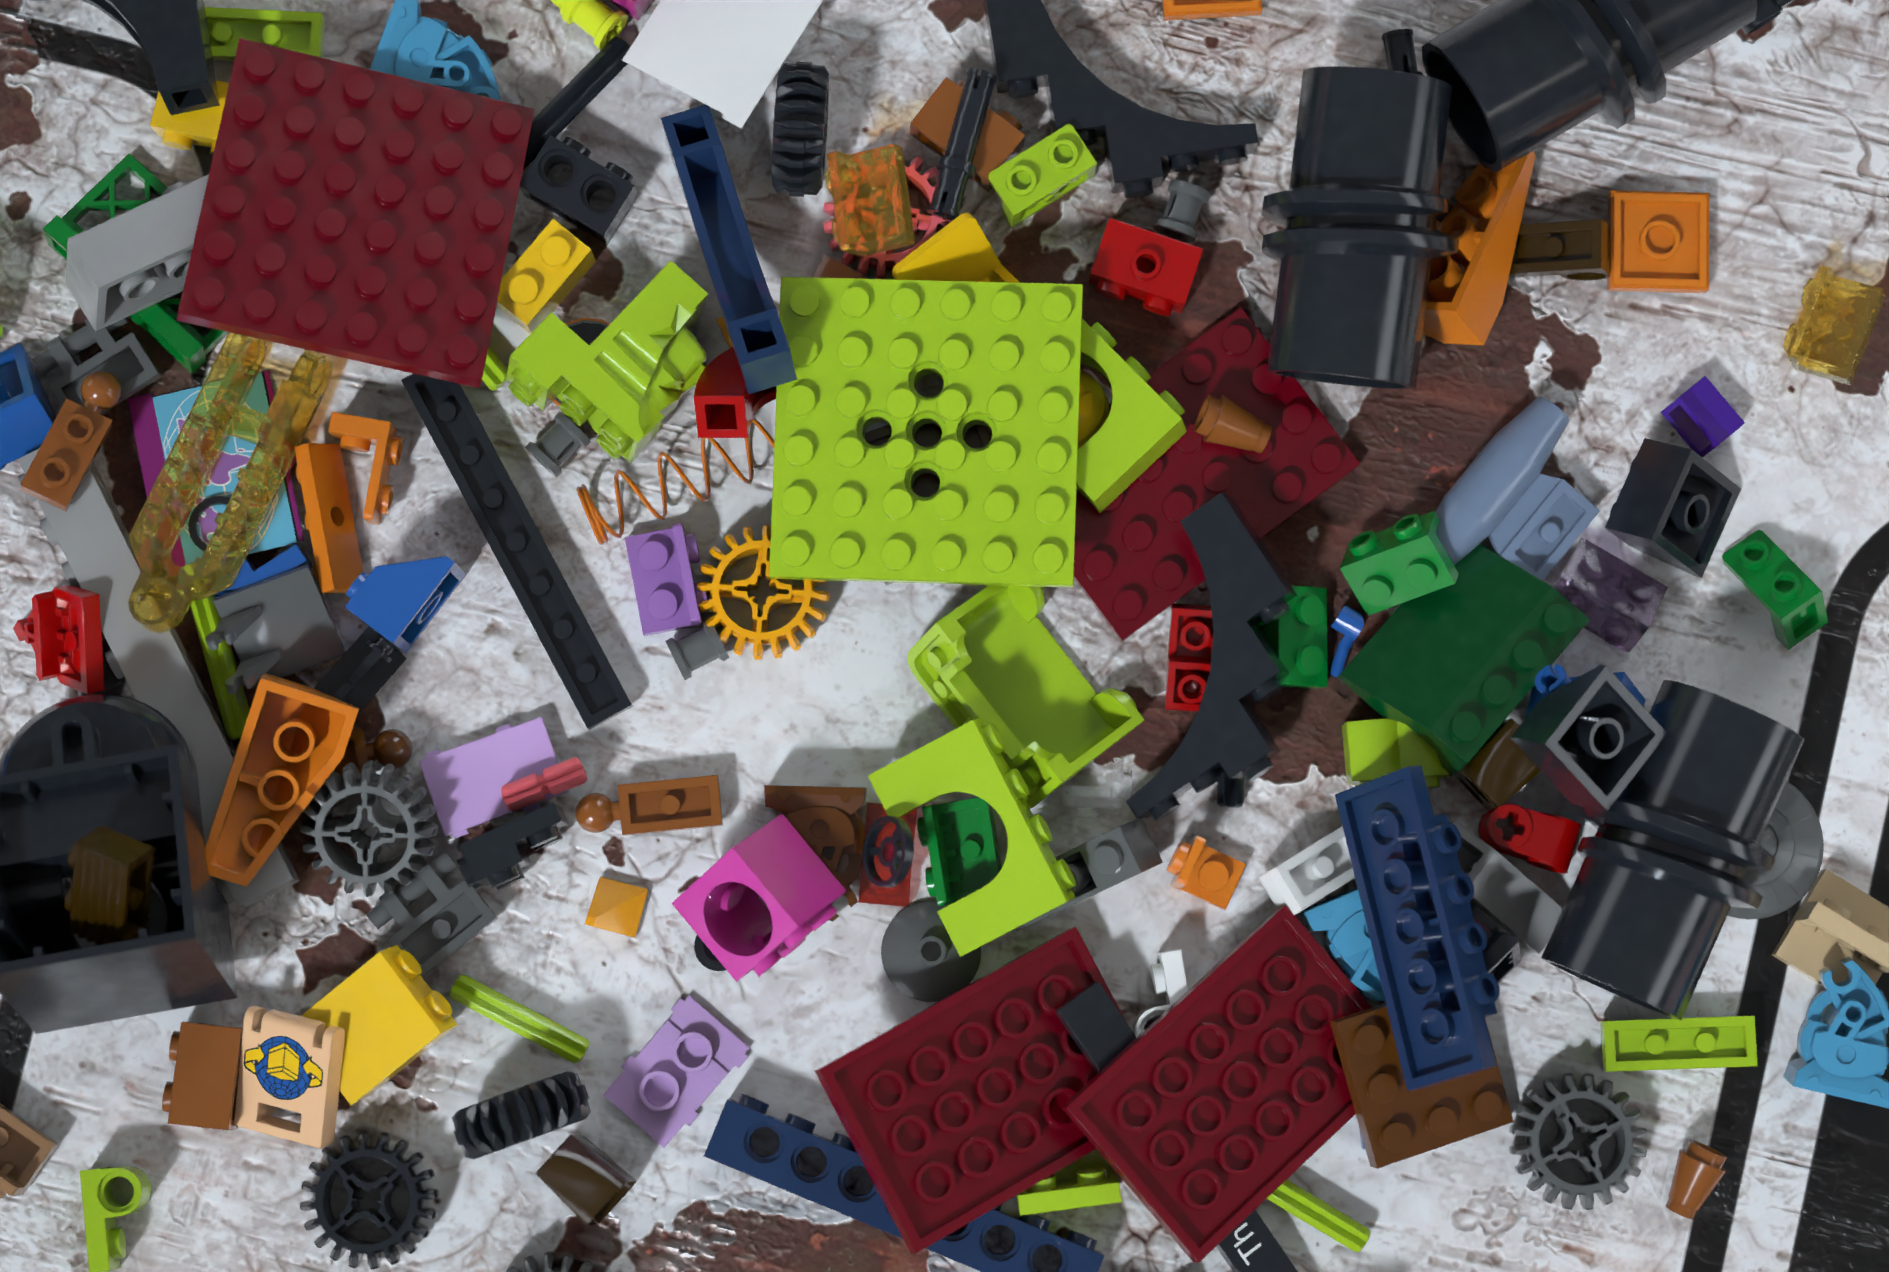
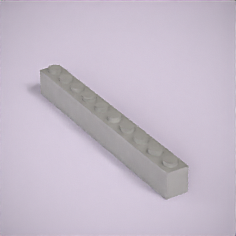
[18,449,300,908]

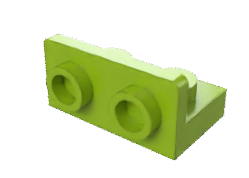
[988,124,1097,228]
[1016,1149,1122,1216]

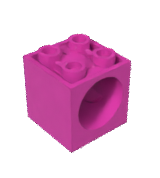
[672,814,846,982]

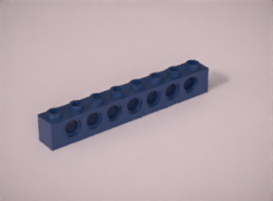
[704,1093,1104,1272]

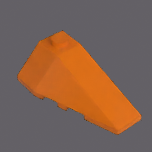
[1423,151,1536,346]
[205,673,359,887]

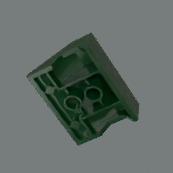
[1338,544,1590,777]

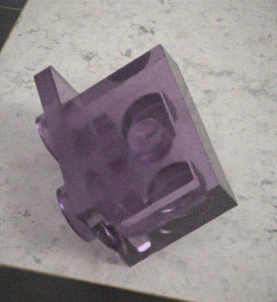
[1553,537,1668,652]

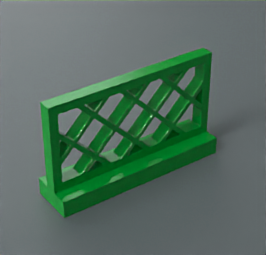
[43,153,229,374]

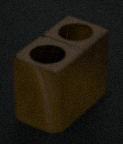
[1454,718,1541,810]
[536,1135,637,1226]

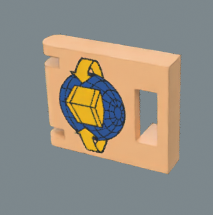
[234,1006,345,1149]

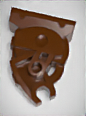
[764,785,867,922]

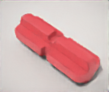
[501,757,587,811]

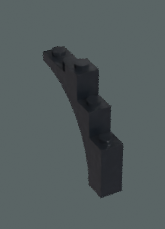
[82,0,220,115]
[983,0,1258,198]
[1126,492,1297,821]

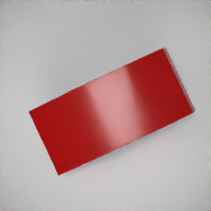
[1165,603,1214,712]

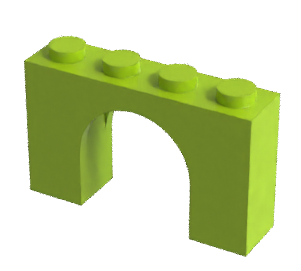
[1045,282,1187,513]
[867,718,1076,957]

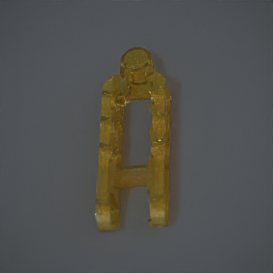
[128,332,333,633]

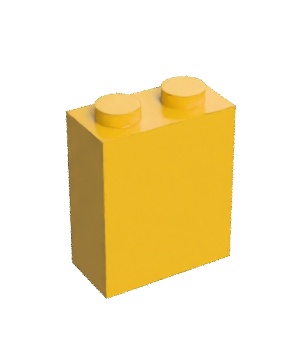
[301,945,458,1105]

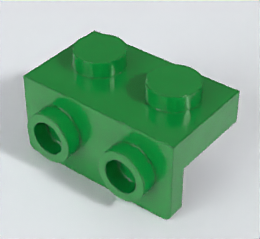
[1340,511,1459,616]
[1256,585,1328,689]
[917,797,1002,906]

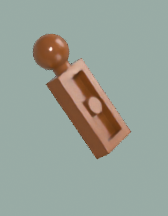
[20,370,121,512]
[575,775,723,836]

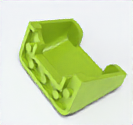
[907,585,1145,809]

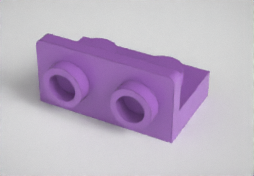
[625,523,710,637]

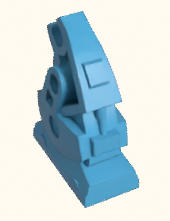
[370,0,501,101]
[1298,887,1385,1003]
[1783,957,1889,1108]

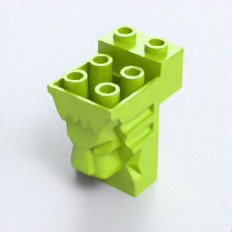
[506,260,708,464]

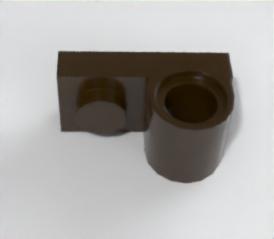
[1509,219,1610,281]

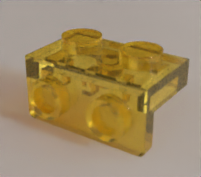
[825,144,915,257]
[1784,265,1886,385]

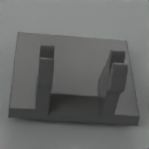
[205,564,346,694]

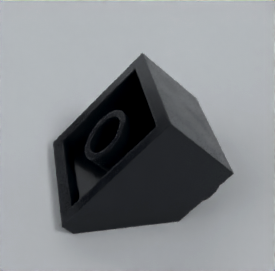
[1605,438,1741,578]
[1510,665,1667,811]

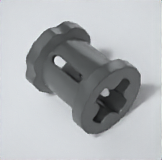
[1153,180,1211,243]
[525,411,591,478]
[665,620,730,680]

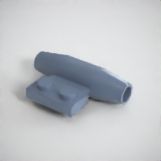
[1435,396,1600,581]

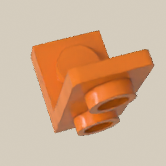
[328,412,403,525]
[1166,835,1246,910]

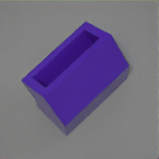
[1661,376,1745,458]

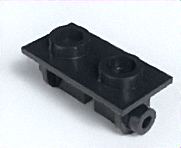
[314,626,407,715]

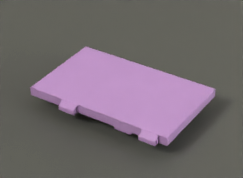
[419,717,569,839]
[604,995,750,1148]

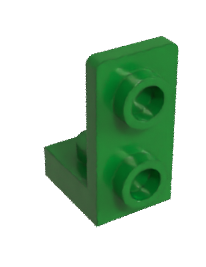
[1722,530,1828,650]

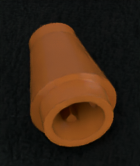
[1194,395,1272,453]
[1665,1140,1727,1219]

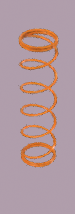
[576,418,774,546]

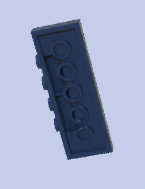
[1335,766,1499,1091]

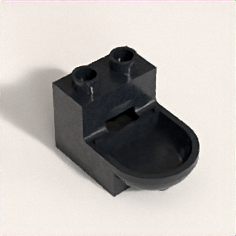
[0,694,238,1034]

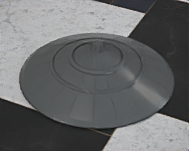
[1727,781,1824,919]

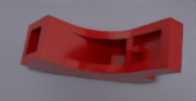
[694,347,777,438]

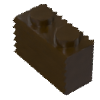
[65,825,156,946]

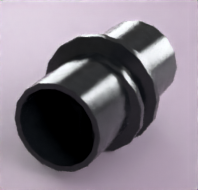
[1422,0,1757,173]
[1261,66,1459,389]
[1541,680,1804,1021]

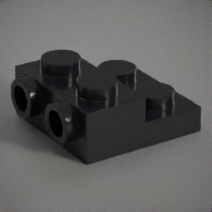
[457,803,570,890]

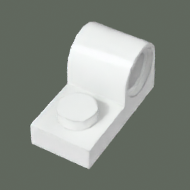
[1258,826,1355,915]
[1133,949,1188,1037]

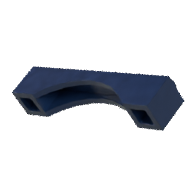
[661,104,797,394]

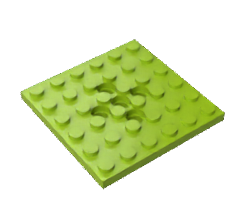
[769,277,1083,588]

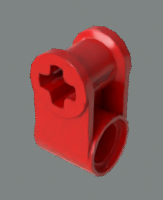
[1478,804,1581,874]

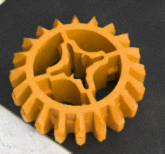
[696,525,830,660]

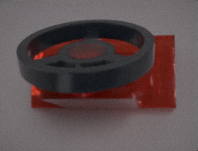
[858,802,917,907]

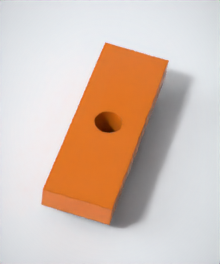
[294,443,364,593]

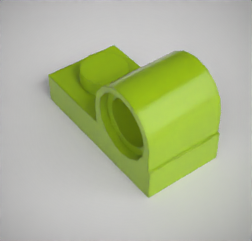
[80,1166,152,1272]

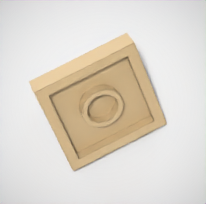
[1771,869,1889,986]

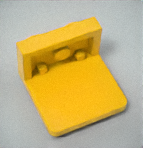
[892,213,1020,283]

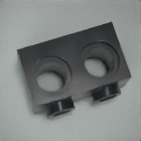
[520,135,638,245]

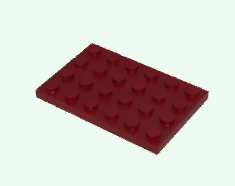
[1074,307,1360,642]
[1061,905,1372,1263]
[815,926,1128,1254]

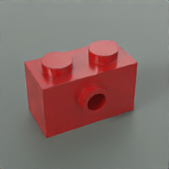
[1088,218,1203,316]

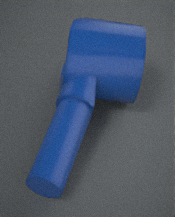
[1329,606,1364,677]

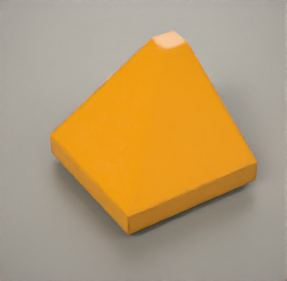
[585,877,649,938]

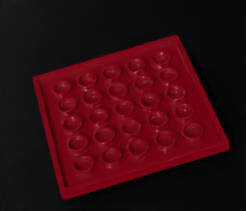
[177,38,535,388]

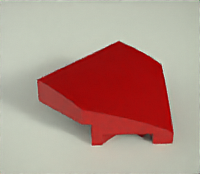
[13,585,105,694]

